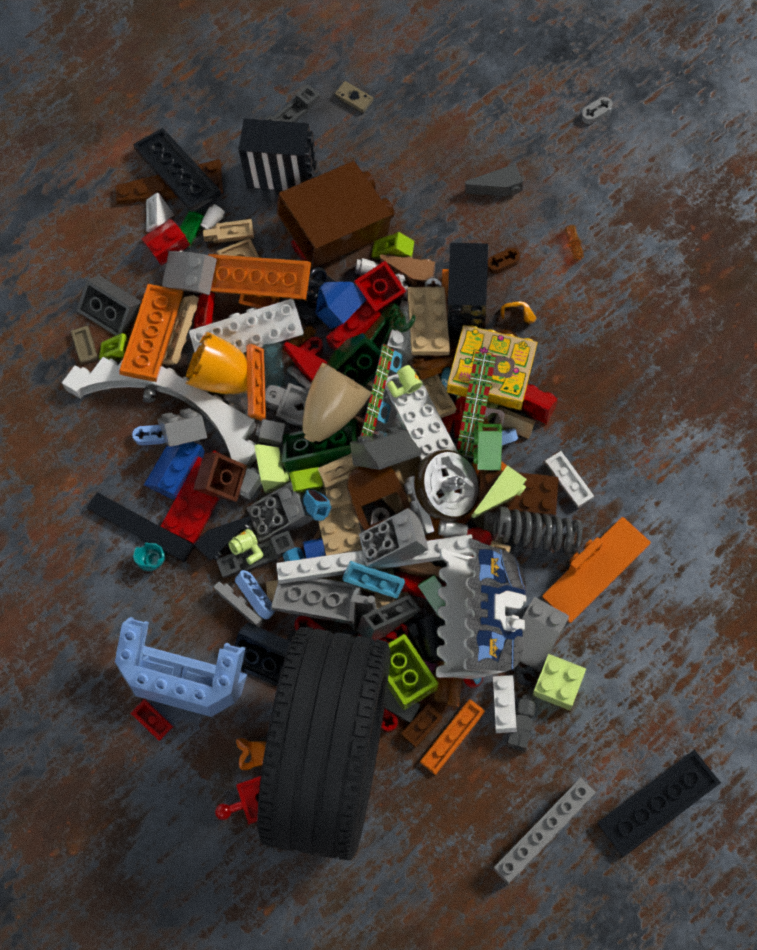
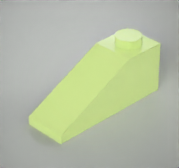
[471,465,527,518]

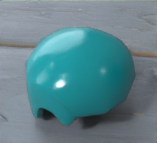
[133,542,165,571]

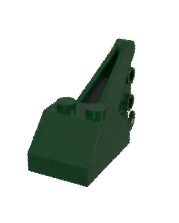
[327,302,416,387]

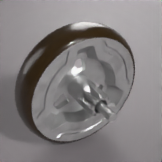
[414,450,479,522]

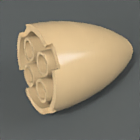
[303,362,372,443]

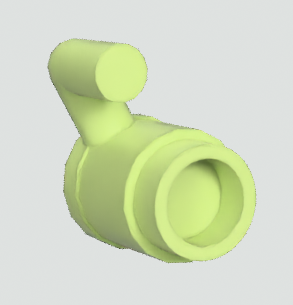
[386,365,423,398]
[228,529,263,565]

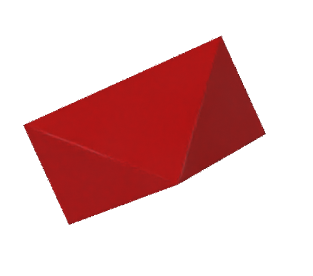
[394,571,427,599]

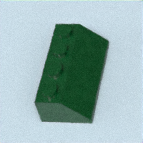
[282,419,360,477]

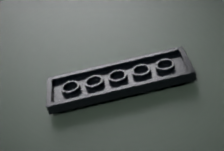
[133,128,221,212]
[597,749,721,858]

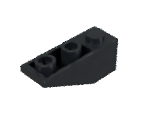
[192,516,251,561]

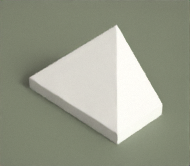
[146,193,174,233]

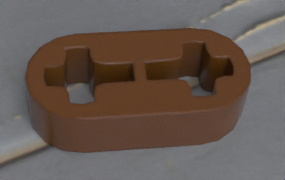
[488,248,520,274]

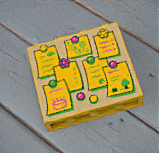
[446,325,538,410]

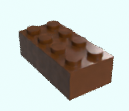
[475,470,559,518]

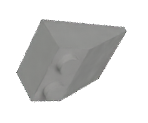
[162,251,217,295]
[520,597,569,672]

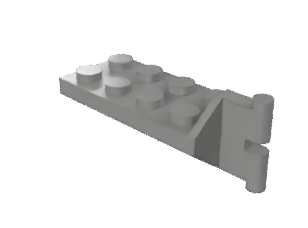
[271,578,377,625]

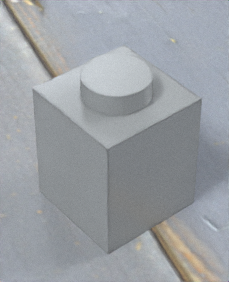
[256,419,285,446]

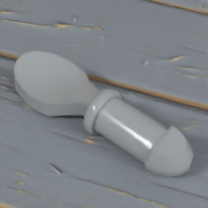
[287,366,312,390]

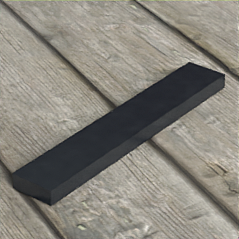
[87,492,194,563]

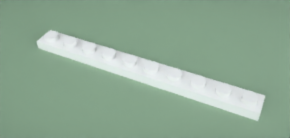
[276,534,474,584]

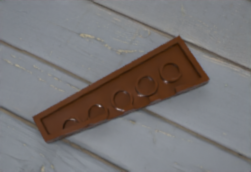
[116,159,224,204]
[407,330,518,380]

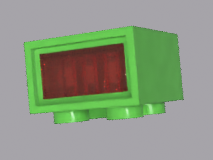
[473,424,502,470]

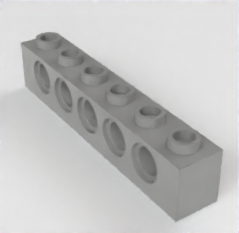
[493,778,596,885]

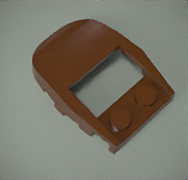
[346,466,411,531]

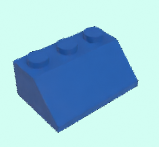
[144,441,205,501]

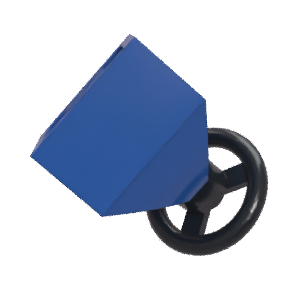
[305,267,366,329]

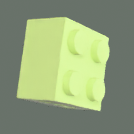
[533,654,586,711]

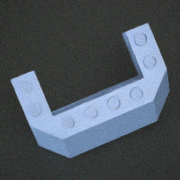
[115,617,248,717]

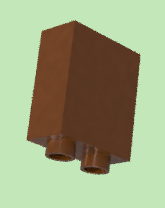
[277,161,394,268]

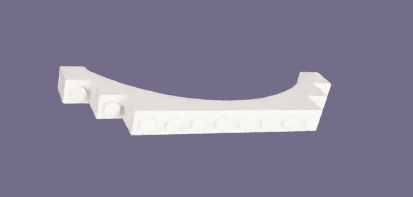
[62,357,261,500]

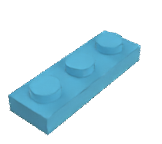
[342,561,405,599]

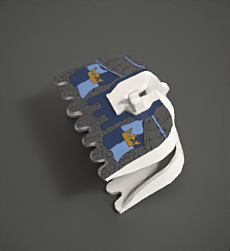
[436,538,526,679]

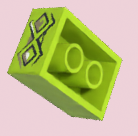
[387,634,438,711]

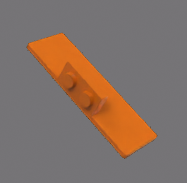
[542,517,651,623]

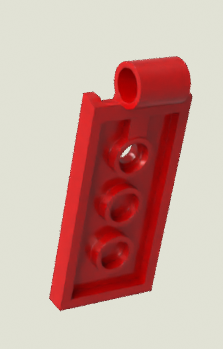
[160,451,227,543]

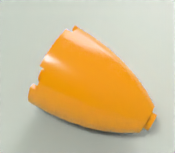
[185,332,247,395]

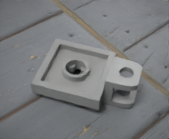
[265,383,309,428]

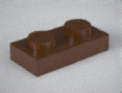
[401,704,443,748]

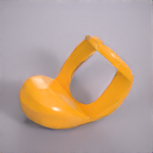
[500,302,536,325]

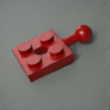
[215,776,261,825]

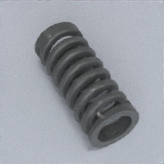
[492,506,583,555]

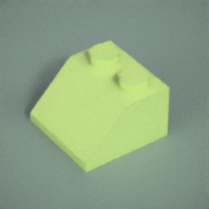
[254,444,290,493]

